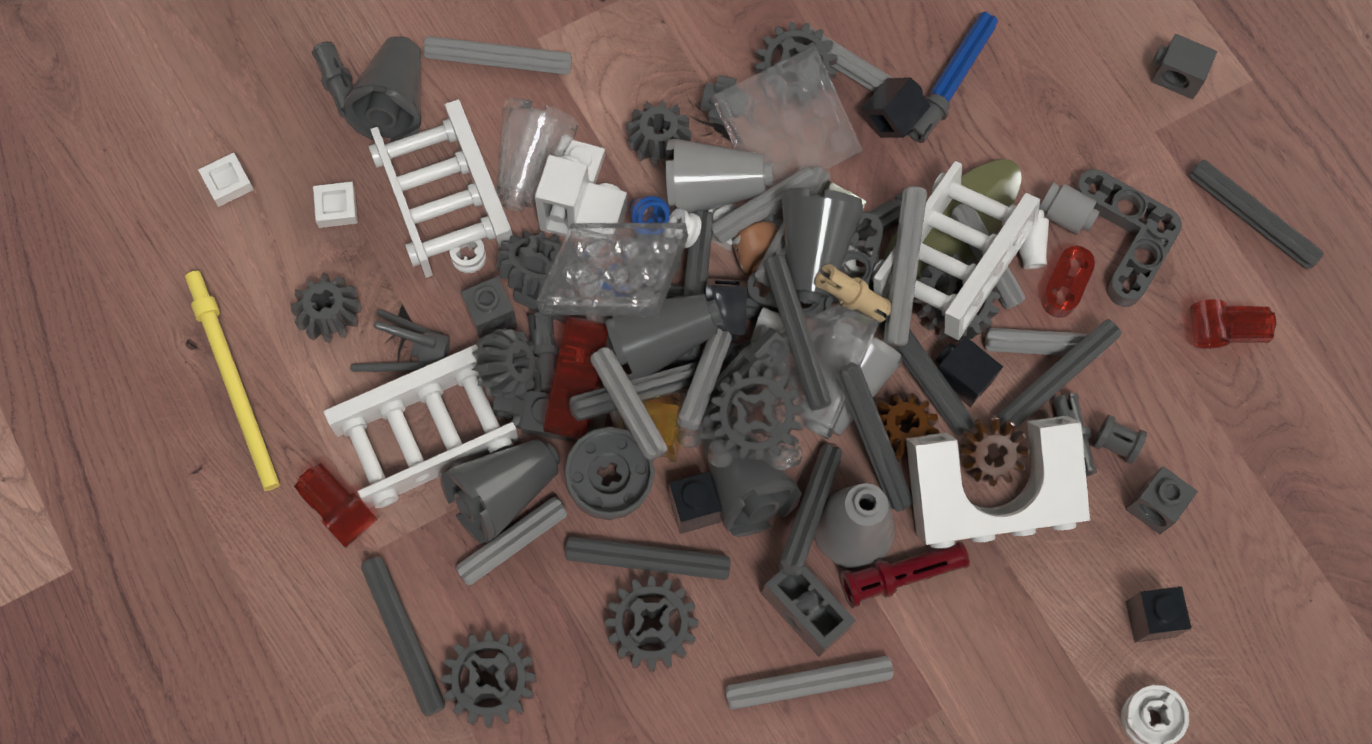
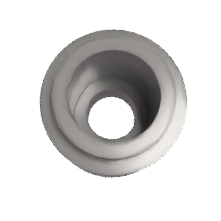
[1039,182,1100,235]

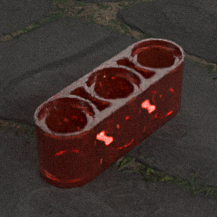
[544,316,608,439]

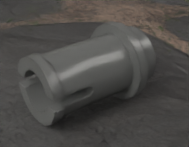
[907,93,950,143]

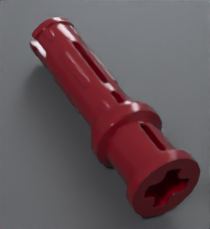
[840,542,970,608]

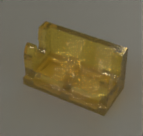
[642,401,682,463]

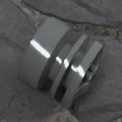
[565,427,655,520]

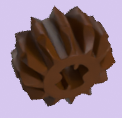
[877,393,940,462]
[958,415,1030,487]

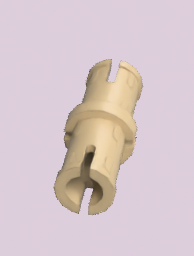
[815,264,892,323]

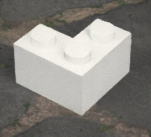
[535,155,627,250]

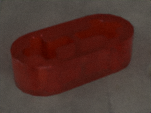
[1041,245,1095,318]

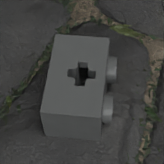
[762,565,856,657]

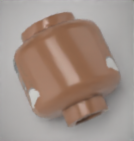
[733,221,779,277]

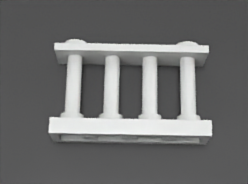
[368,99,512,278]
[871,161,1040,340]
[323,344,519,509]

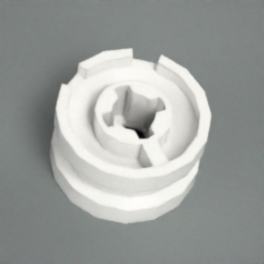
[1121,685,1189,744]

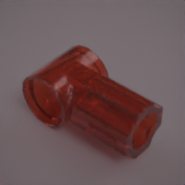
[1190,299,1277,349]
[294,463,378,548]

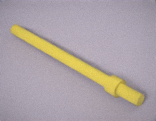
[185,271,280,491]

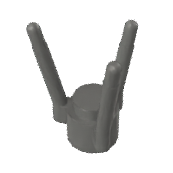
[350,309,450,372]

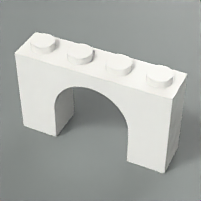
[906,416,1090,548]

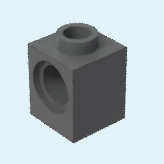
[1151,33,1218,99]
[461,276,518,339]
[1126,466,1198,535]

